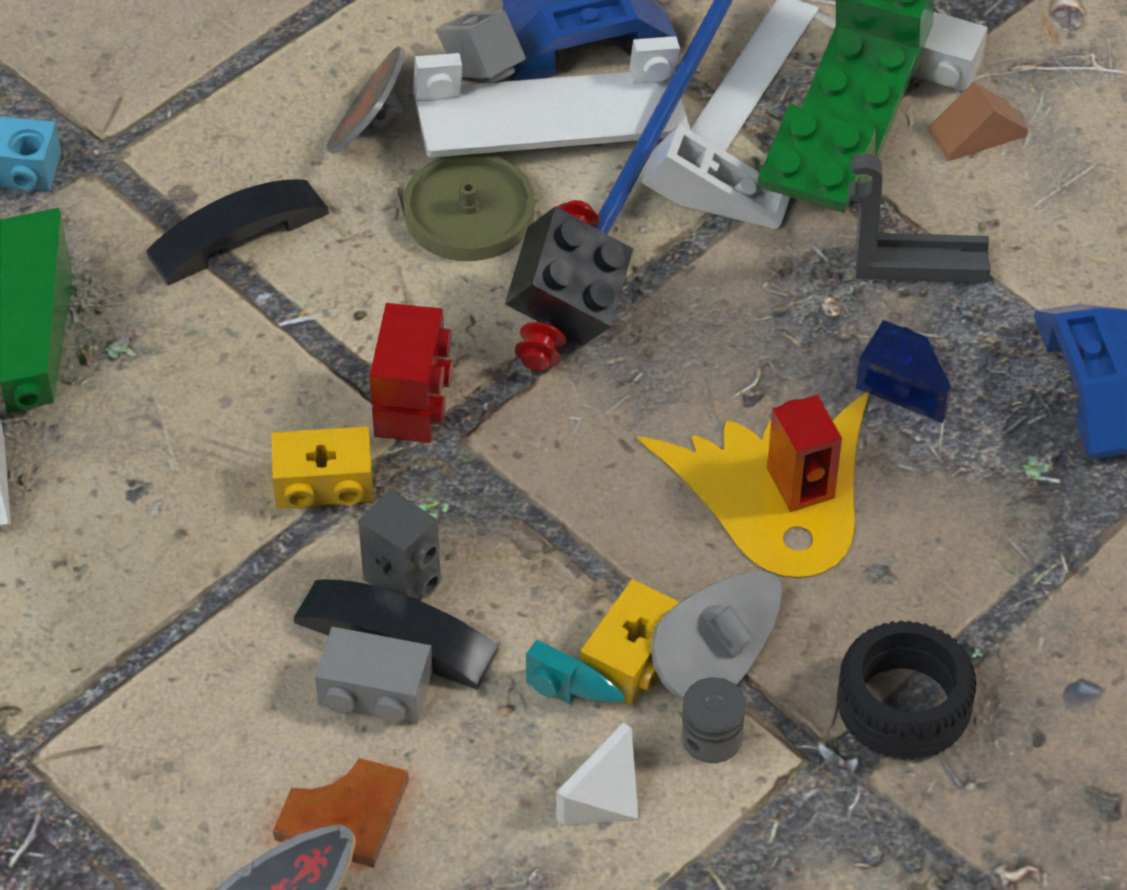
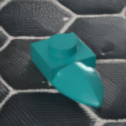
[526,639,625,704]

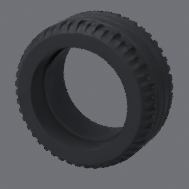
[837,620,977,760]

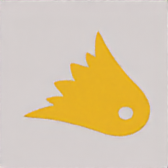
[637,392,869,578]

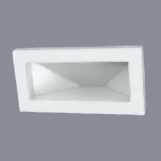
[556,723,639,825]

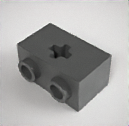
[358,489,441,600]

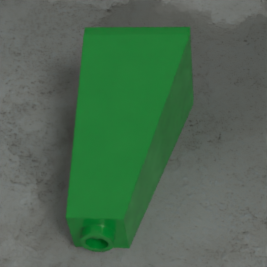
[0,208,73,413]

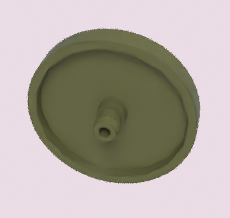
[403,153,535,261]

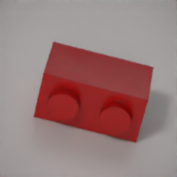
[767,394,842,512]

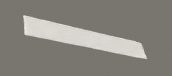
[690,0,820,151]

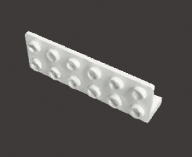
[413,36,690,158]

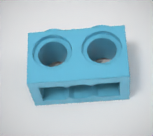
[0,117,62,192]

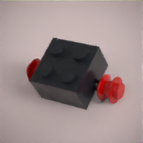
[505,200,633,371]

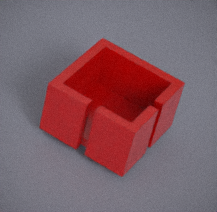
[369,303,453,443]

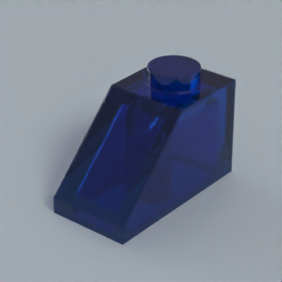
[856,320,951,423]

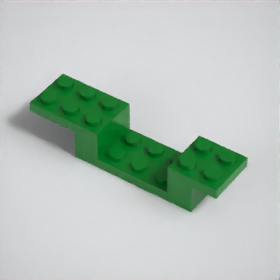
[758,0,934,213]

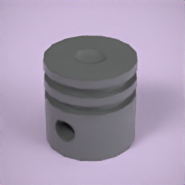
[681,677,746,764]

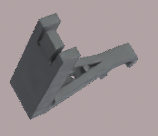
[848,154,990,282]

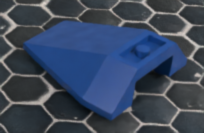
[503,0,679,81]
[1034,304,1127,460]

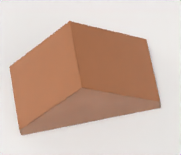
[928,82,1028,161]

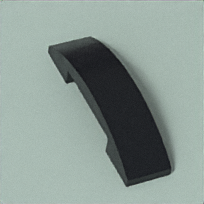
[146,179,329,286]
[293,579,498,690]

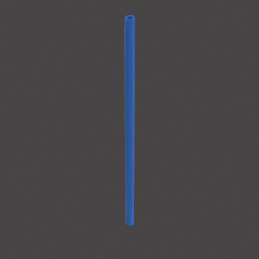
[596,0,733,234]

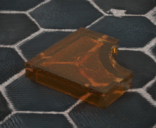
[273,758,409,868]

